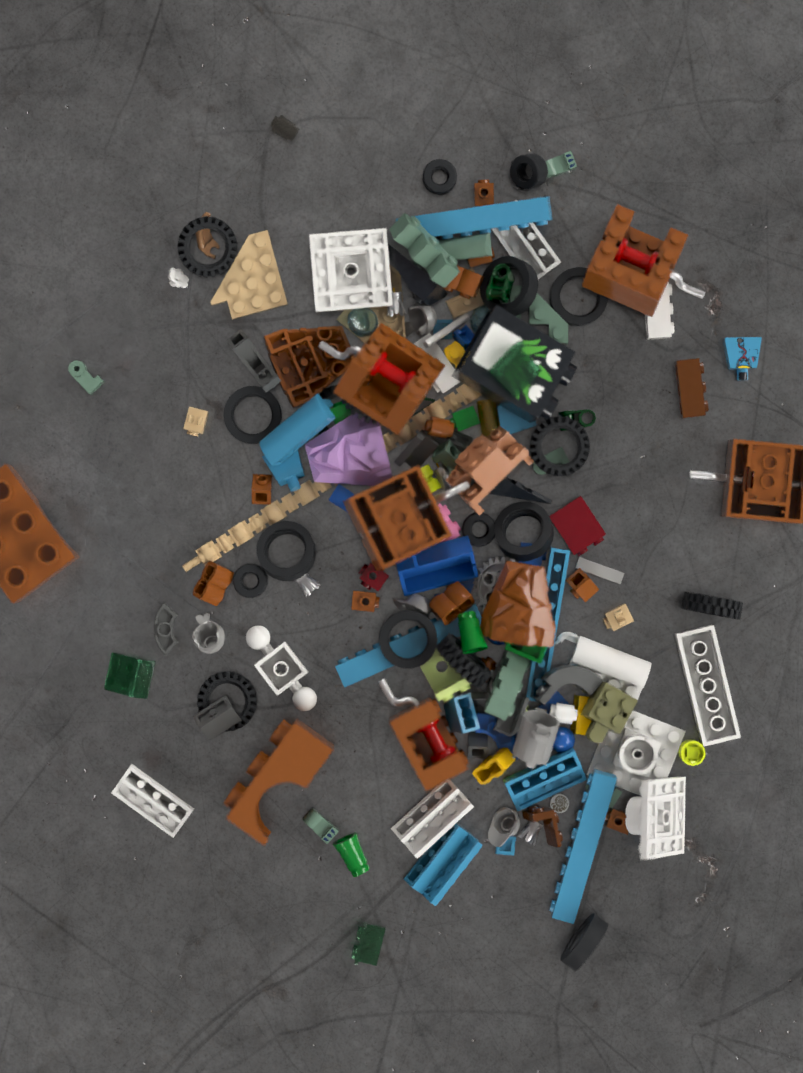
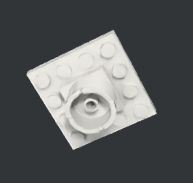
[309,228,393,312]
[586,711,686,796]
[625,776,686,860]

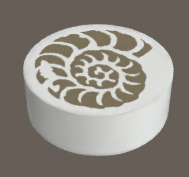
[550,794,569,813]

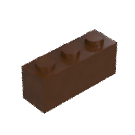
[675,358,709,419]

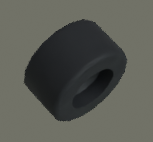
[510,153,548,189]
[422,159,457,195]
[462,513,495,547]
[233,564,268,598]

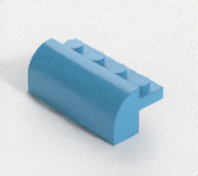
[259,393,336,466]
[503,747,587,812]
[404,823,483,906]

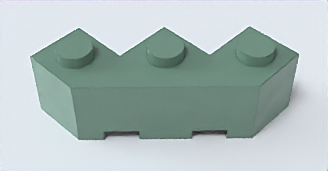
[389,213,460,288]
[509,286,568,345]
[484,650,531,721]

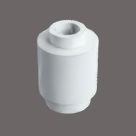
[549,703,578,724]

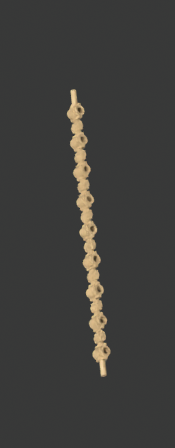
[182,384,482,572]

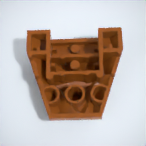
[264,326,355,408]
[480,561,556,647]

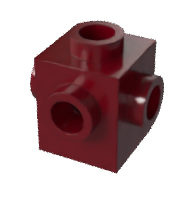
[359,562,389,591]

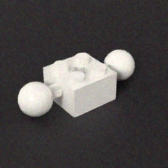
[246,625,317,711]

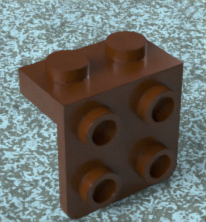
[522,805,563,848]

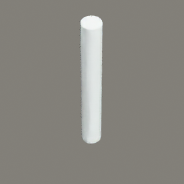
[423,313,470,348]

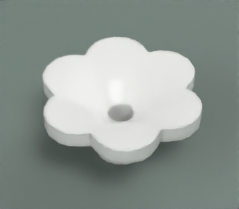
[168,268,189,288]

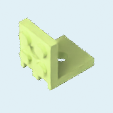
[420,648,471,702]

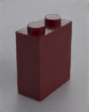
[549,496,606,556]

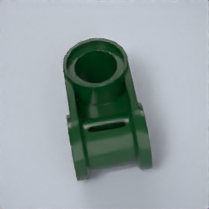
[486,264,515,303]
[558,409,596,431]

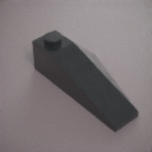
[388,244,448,306]
[473,476,552,504]

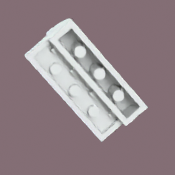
[491,199,562,279]
[569,636,652,700]
[111,764,194,838]
[391,779,474,859]

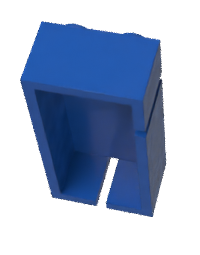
[396,536,479,596]

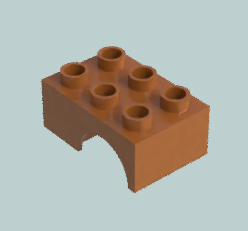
[0,464,80,604]
[223,718,334,845]

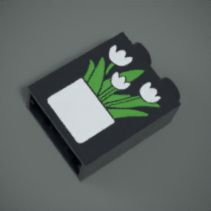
[452,305,577,423]

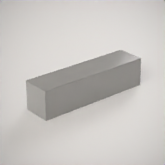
[575,557,624,584]

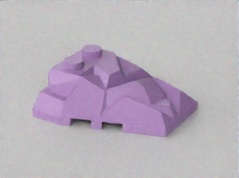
[305,413,392,486]

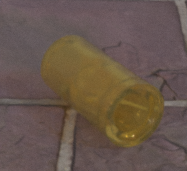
[477,399,500,436]

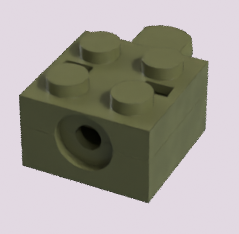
[581,682,638,743]

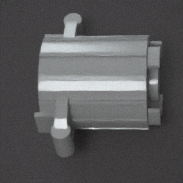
[512,707,560,769]

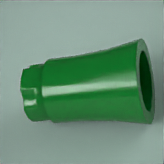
[458,611,488,654]
[333,832,369,877]

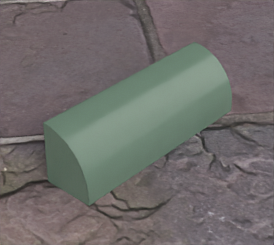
[413,233,492,266]

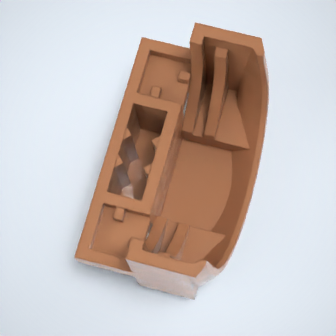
[445,426,534,515]

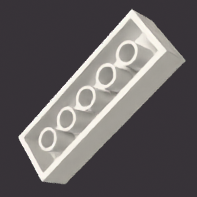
[674,625,741,747]

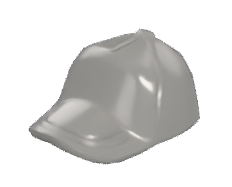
[393,594,431,619]
[488,807,520,847]

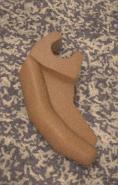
[196,212,220,259]

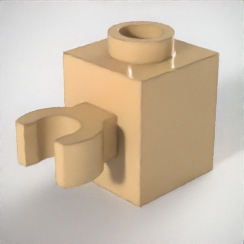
[183,407,209,437]
[603,604,634,631]

